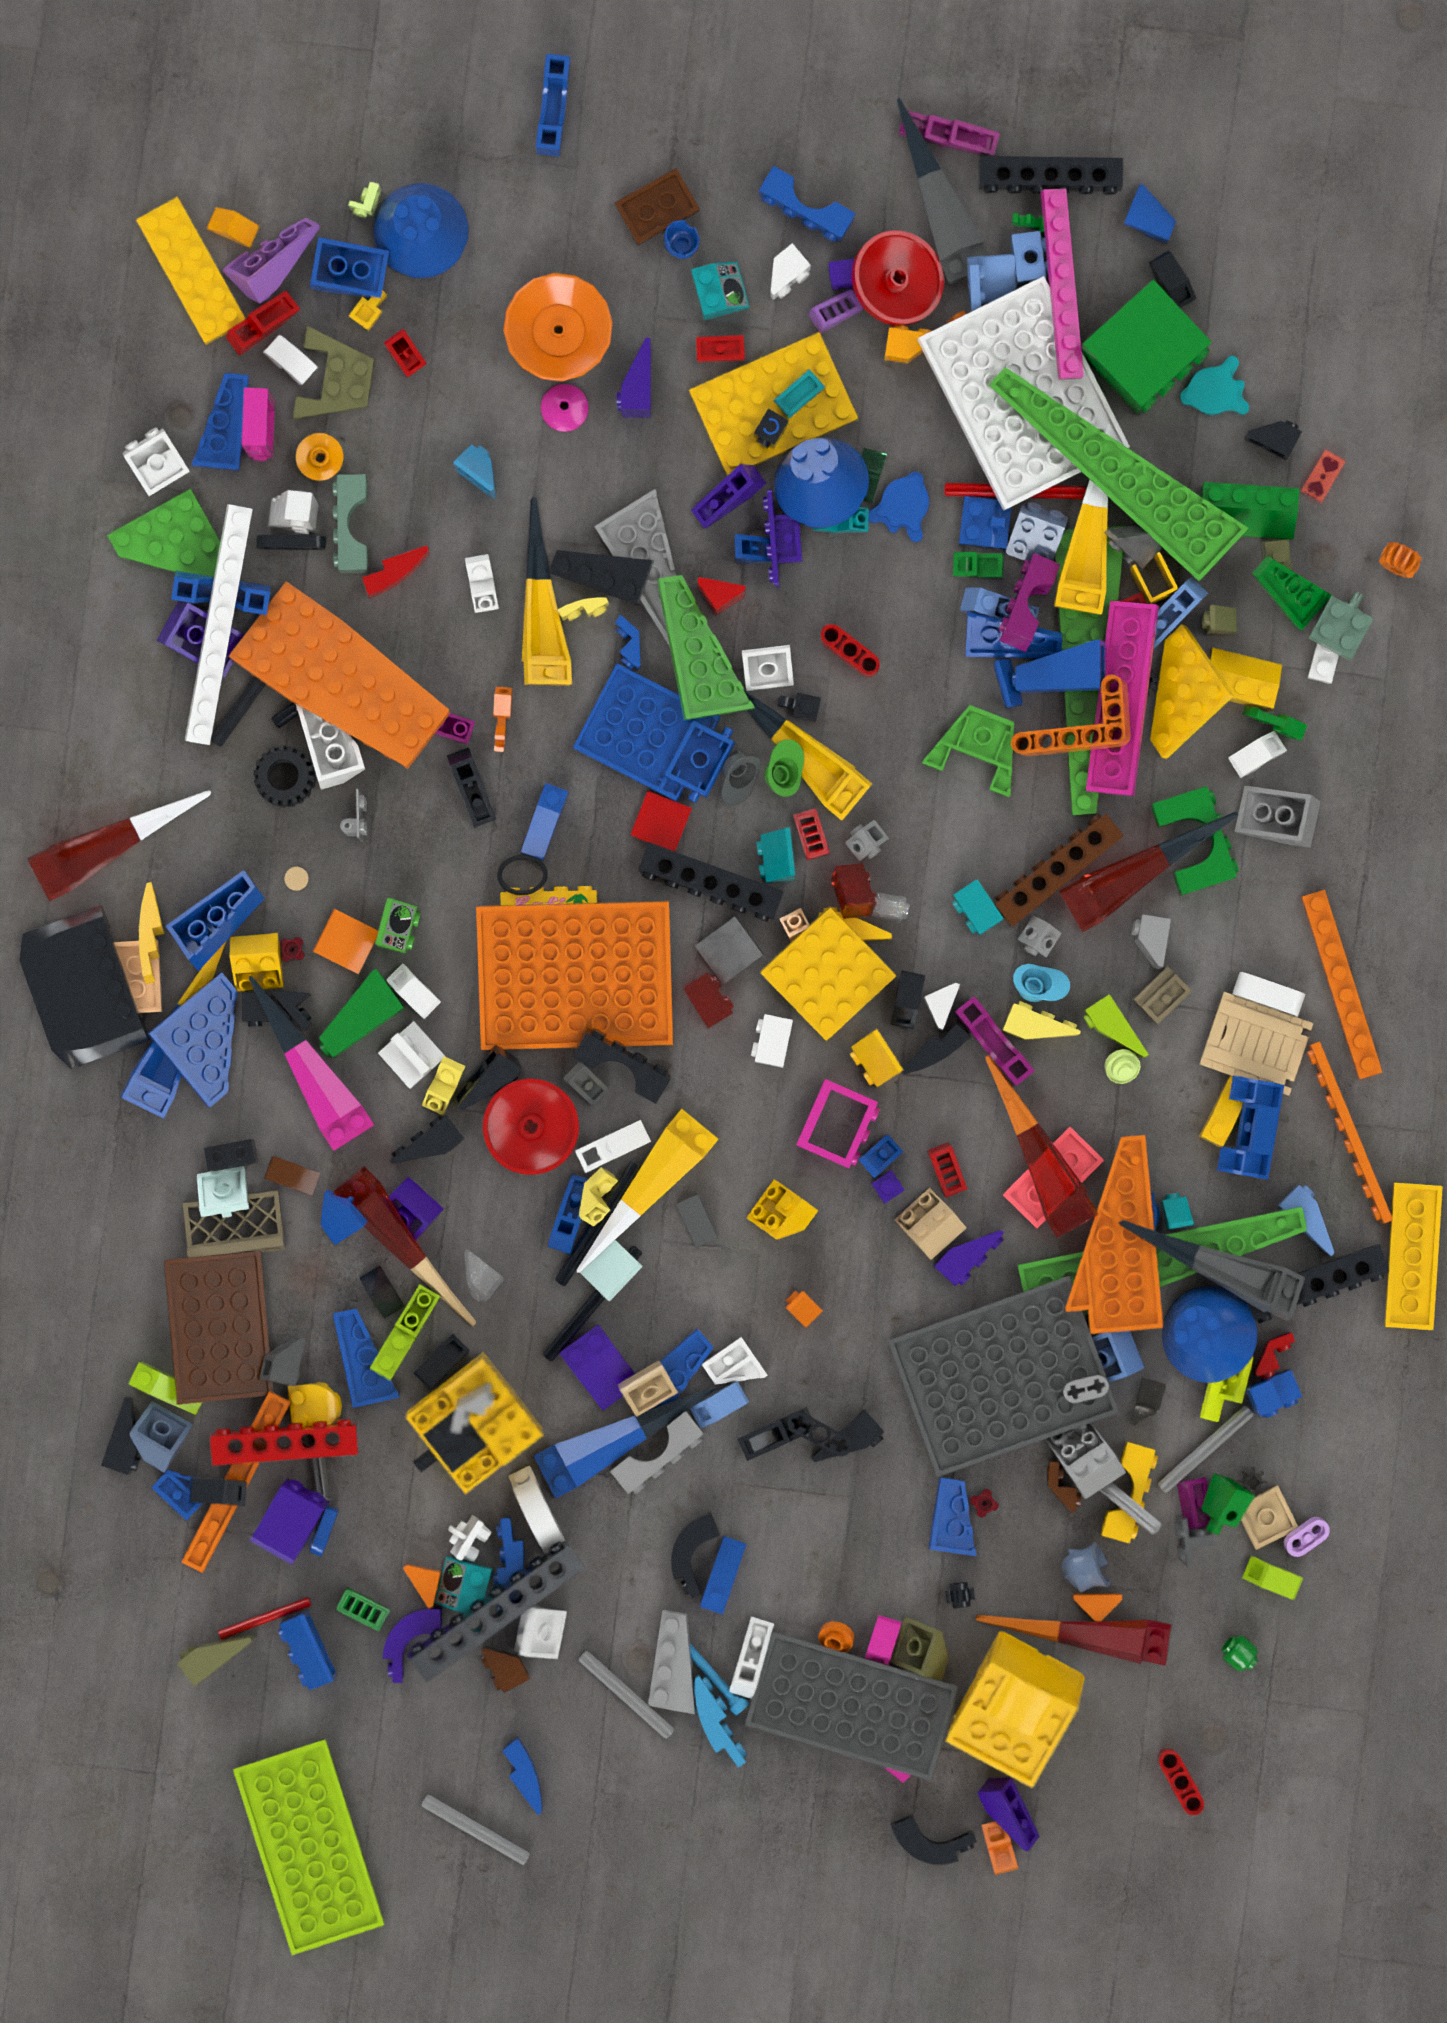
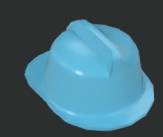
[1013,964,1070,1003]

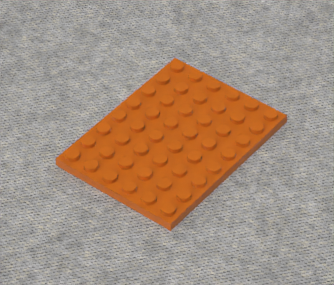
[476,901,673,1050]

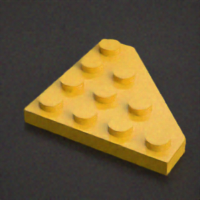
[1150,624,1234,759]

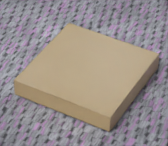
[1241,1485,1298,1550]

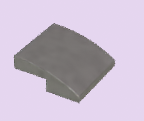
[695,916,765,984]

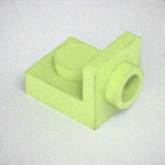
[348,182,381,218]

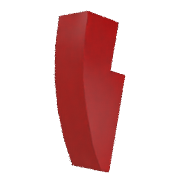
[225,291,300,356]
[362,545,430,599]

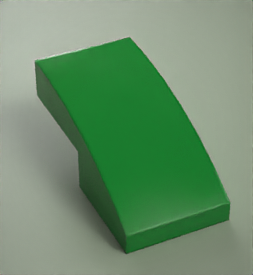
[953,552,1004,578]

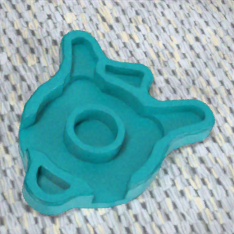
[1180,356,1250,415]

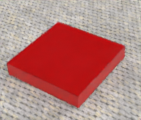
[630,791,692,851]

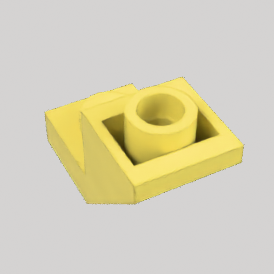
[422,1056,466,1116]
[579,1167,618,1226]

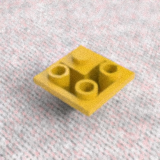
[746,1179,818,1240]

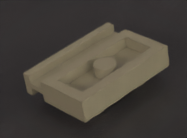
[1133,966,1192,1025]

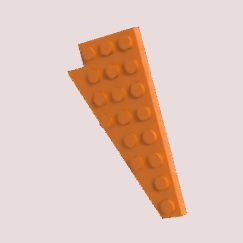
[1065,1135,1163,1334]

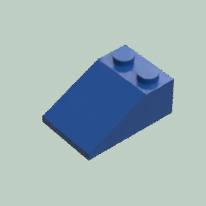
[309,237,389,298]

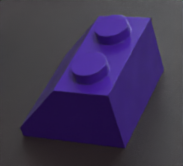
[373,1177,444,1249]

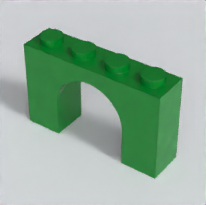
[1150,786,1239,896]

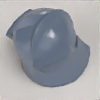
[1062,1542,1111,1592]

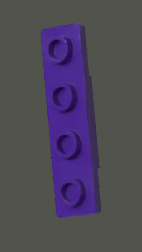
[763,490,803,588]

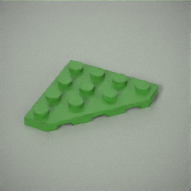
[107,489,220,577]

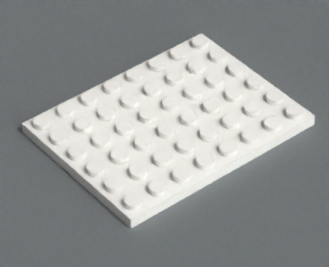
[917,276,1130,511]

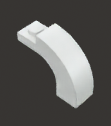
[508,1465,566,1554]

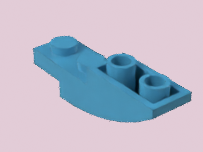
[695,1674,747,1767]

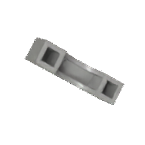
[610,1411,704,1494]

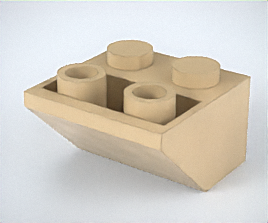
[894,1188,966,1260]

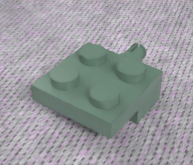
[1308,592,1374,661]

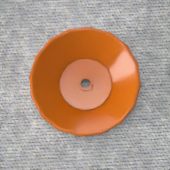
[503,273,613,381]

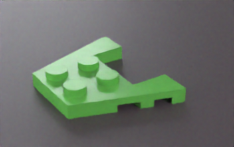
[922,705,1014,798]

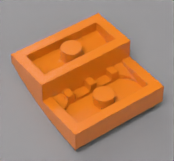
[313,909,378,974]

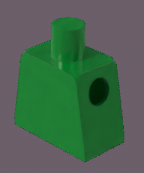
[1202,1473,1255,1535]

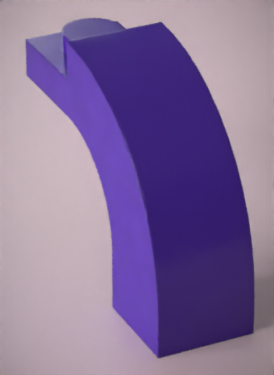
[383,1608,442,1683]

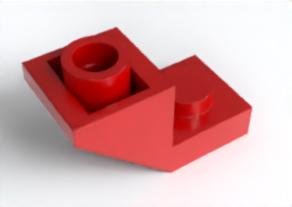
[1253,1332,1296,1379]

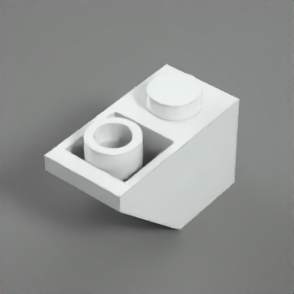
[771,243,811,300]

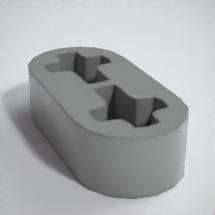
[1064,1375,1109,1403]

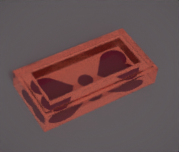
[1301,449,1346,503]

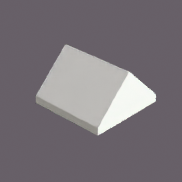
[742,645,794,691]

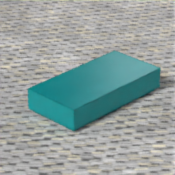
[773,369,825,419]

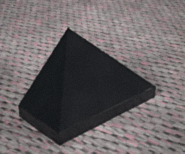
[360,1265,405,1319]

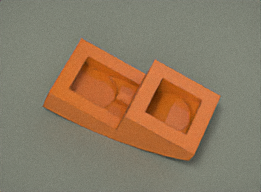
[981,1821,1018,1875]

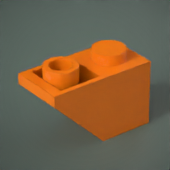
[785,1290,823,1328]

